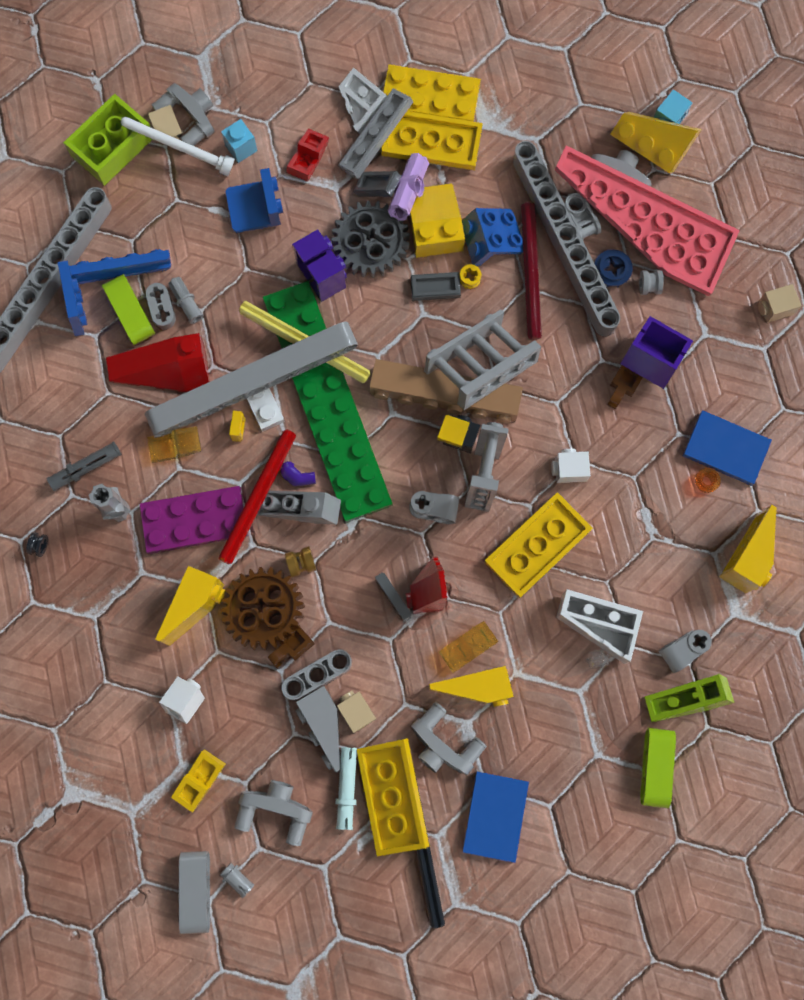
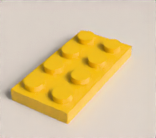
[383,64,481,122]
[381,111,483,171]
[484,492,593,599]
[357,738,429,856]

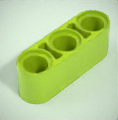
[102,274,156,345]
[640,728,676,809]

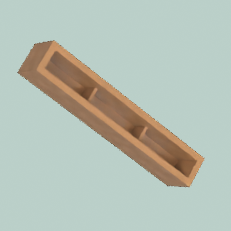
[370,359,523,424]

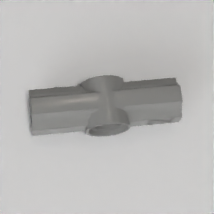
[89,484,131,522]

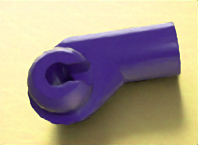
[280,461,316,487]

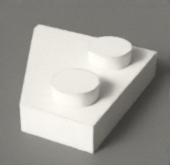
[339,68,387,134]

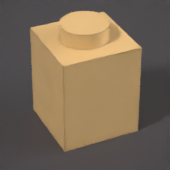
[148,105,182,140]
[758,284,802,323]
[337,690,376,733]

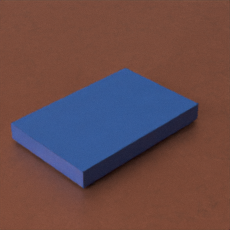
[682,410,772,486]
[462,771,529,863]

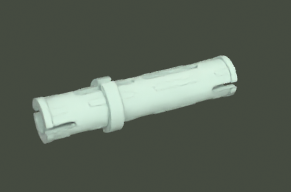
[335,747,358,830]

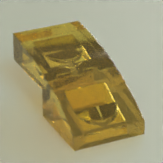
[147,426,201,463]
[439,621,499,673]

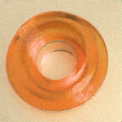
[695,468,721,493]

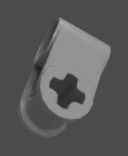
[564,193,601,240]
[409,491,459,524]
[659,630,712,673]

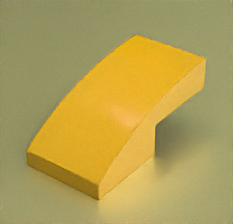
[171,749,226,813]

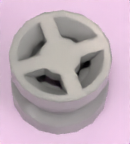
[639,270,664,295]

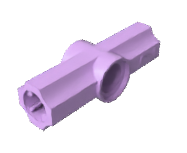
[388,153,429,221]

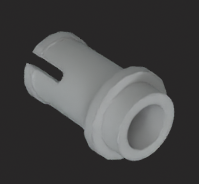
[220,863,254,898]

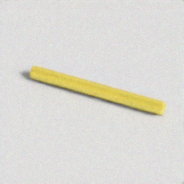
[239,301,370,383]

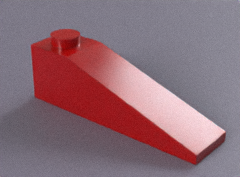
[106,333,210,393]
[406,556,448,614]

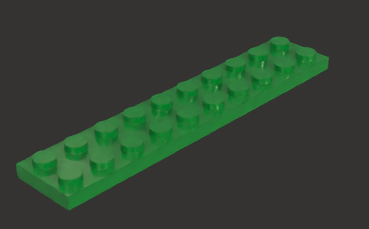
[263,281,393,523]

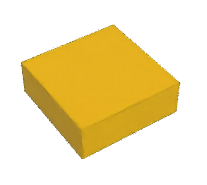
[229,411,246,442]
[437,415,470,448]

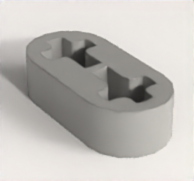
[146,283,176,330]

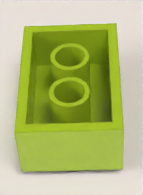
[63,94,153,186]

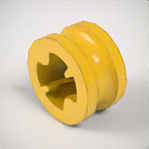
[459,264,482,289]

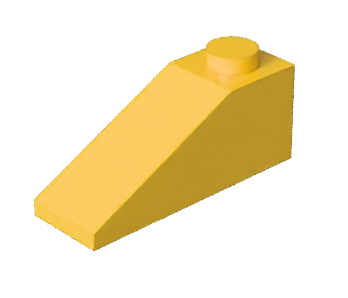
[429,666,514,707]

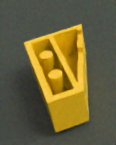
[610,112,702,174]

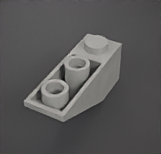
[258,491,341,525]
[295,686,340,772]

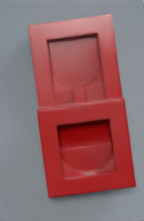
[286,128,329,182]

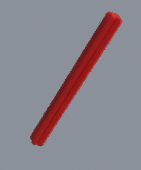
[219,429,296,565]

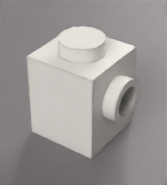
[551,449,591,483]
[159,677,205,724]

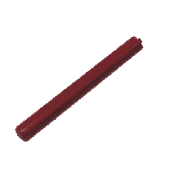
[521,202,542,340]

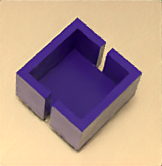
[292,229,347,302]
[620,316,693,389]

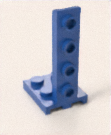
[58,249,171,336]

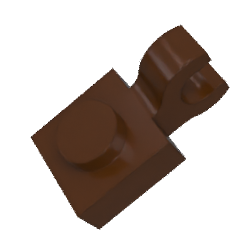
[607,365,643,410]
[268,627,315,669]

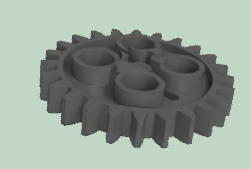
[331,200,410,278]

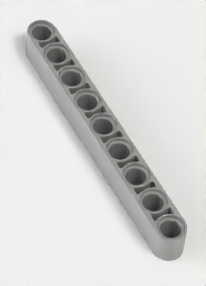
[513,141,620,337]
[0,187,111,373]
[144,322,358,438]

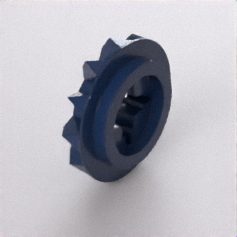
[594,249,633,288]

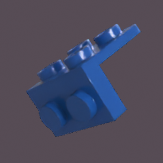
[226,168,283,233]
[462,208,523,266]

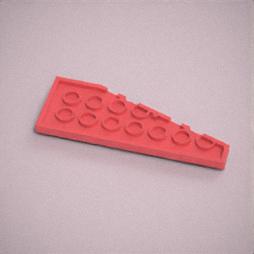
[554,145,740,297]

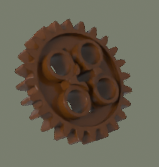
[220,567,305,651]

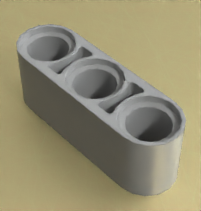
[282,649,352,701]
[179,851,210,934]

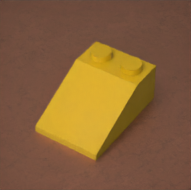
[409,183,465,258]
[719,505,776,594]
[155,566,226,646]

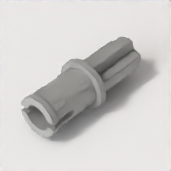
[169,277,204,324]

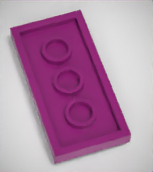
[140,486,249,554]

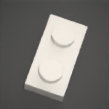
[247,388,285,432]

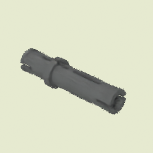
[46,441,122,492]

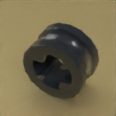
[26,532,48,557]

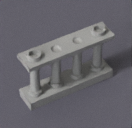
[424,309,542,410]
[464,422,509,512]

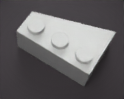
[556,589,643,664]

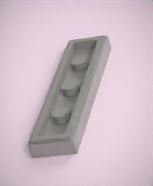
[338,88,413,179]

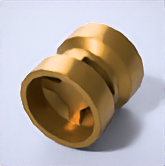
[285,546,317,578]

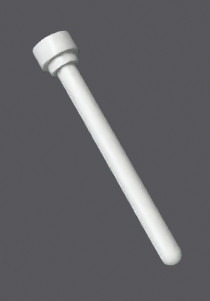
[121,117,235,177]

